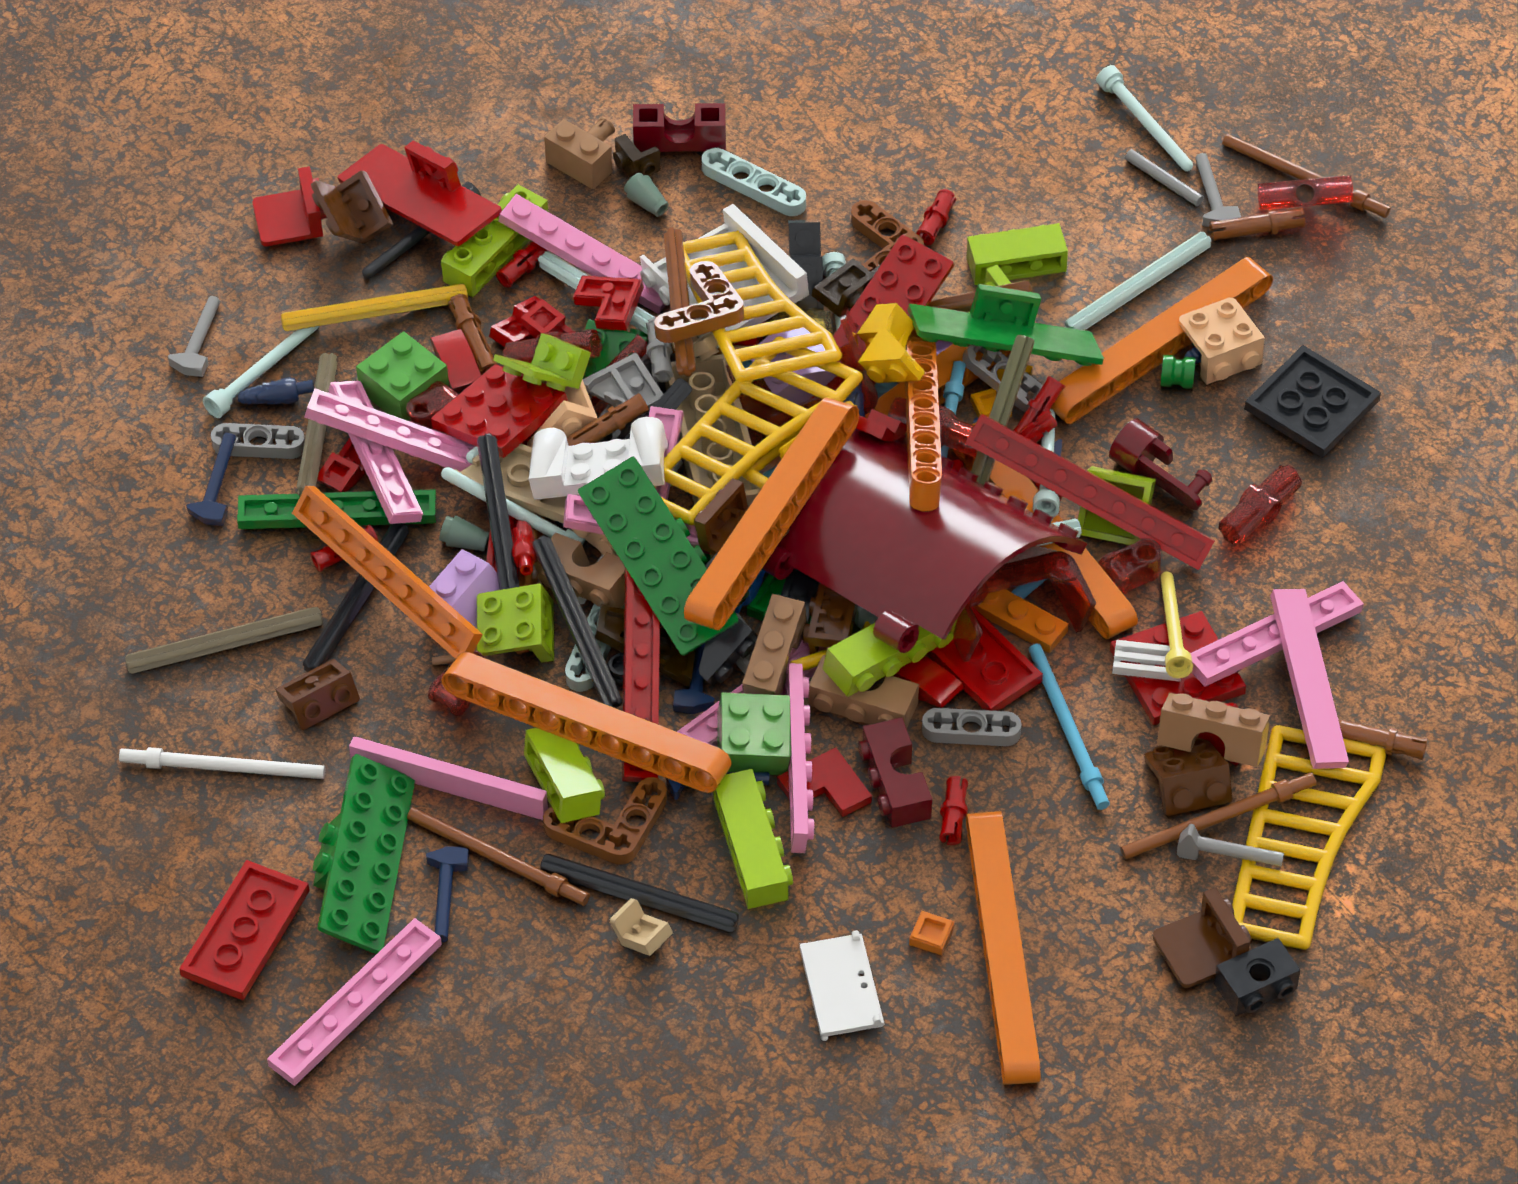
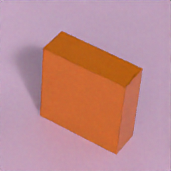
[909,911,955,956]

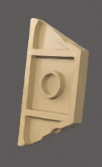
[450,444,566,523]

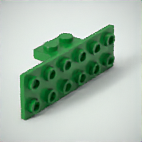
[907,284,1104,366]
[578,456,739,656]
[313,754,415,954]

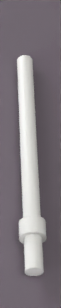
[119,747,325,779]

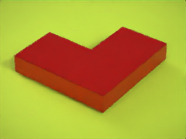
[573,276,644,331]
[777,747,872,817]

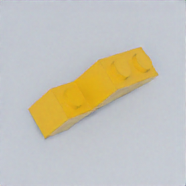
[857,303,924,383]

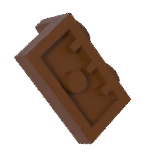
[803,584,858,655]
[275,659,360,730]

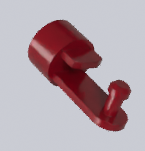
[1109,418,1213,510]

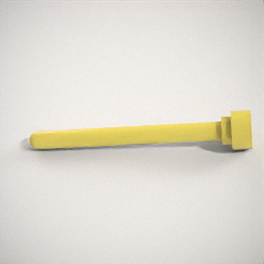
[1160,571,1193,678]

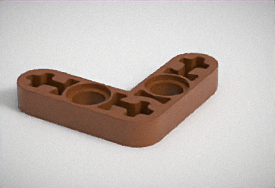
[851,200,924,272]
[654,261,744,343]
[543,777,667,865]

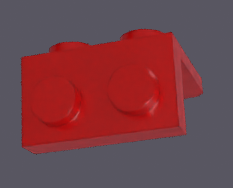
[252,166,327,246]

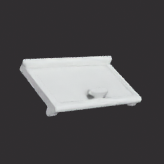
[800,930,885,1041]

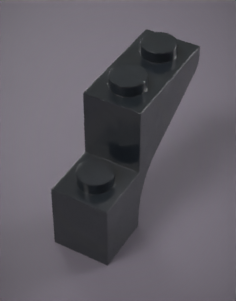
[788,219,824,320]
[699,553,758,687]

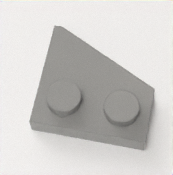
[583,353,663,418]

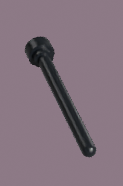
[362,182,481,279]

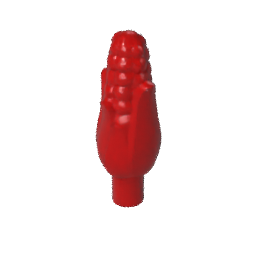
[511,521,537,575]

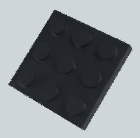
[1244,345,1381,458]

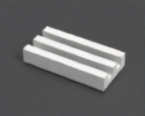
[1112,640,1181,681]

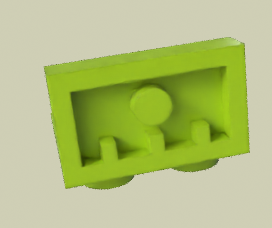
[493,333,591,391]
[477,583,554,663]

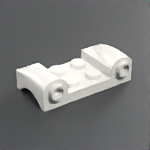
[529,417,668,500]

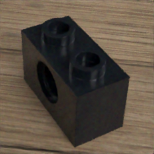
[1214,938,1300,1017]

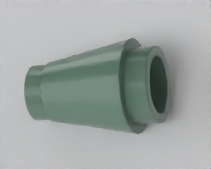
[624,173,669,217]
[439,515,490,551]

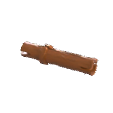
[1209,207,1305,241]
[448,294,498,375]
[567,393,650,446]
[1338,719,1428,760]

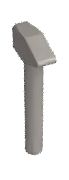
[1195,153,1241,227]
[168,296,220,377]
[1177,824,1284,867]

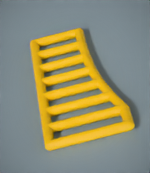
[683,230,842,382]
[654,336,863,525]
[1232,725,1386,950]

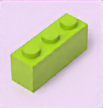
[966,223,1068,285]
[524,728,605,823]

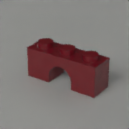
[633,103,726,152]
[858,717,932,828]

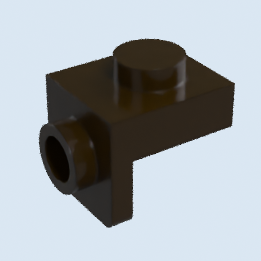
[613,134,661,178]

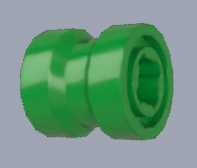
[1160,355,1196,389]

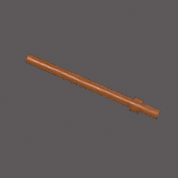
[1222,134,1391,218]
[1120,772,1317,860]
[407,807,590,906]

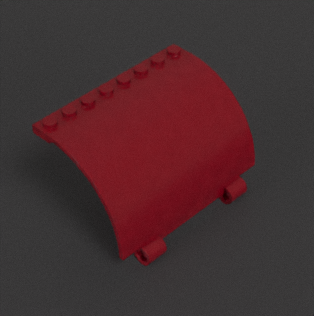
[762,428,1087,653]

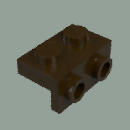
[811,259,881,318]

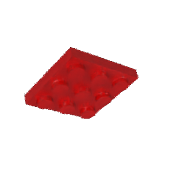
[431,364,568,458]
[1110,611,1246,726]

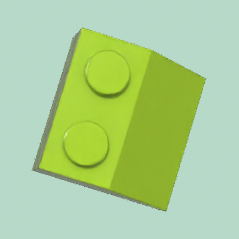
[1078,466,1156,547]

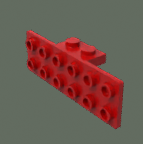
[337,140,502,246]
[825,235,954,400]

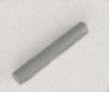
[1125,149,1204,206]

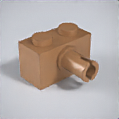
[544,117,615,189]

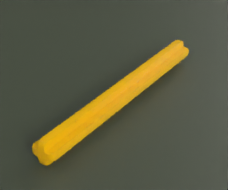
[281,284,468,331]

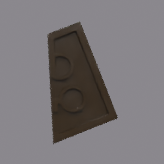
[595,604,696,687]

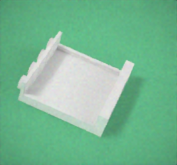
[640,204,809,348]

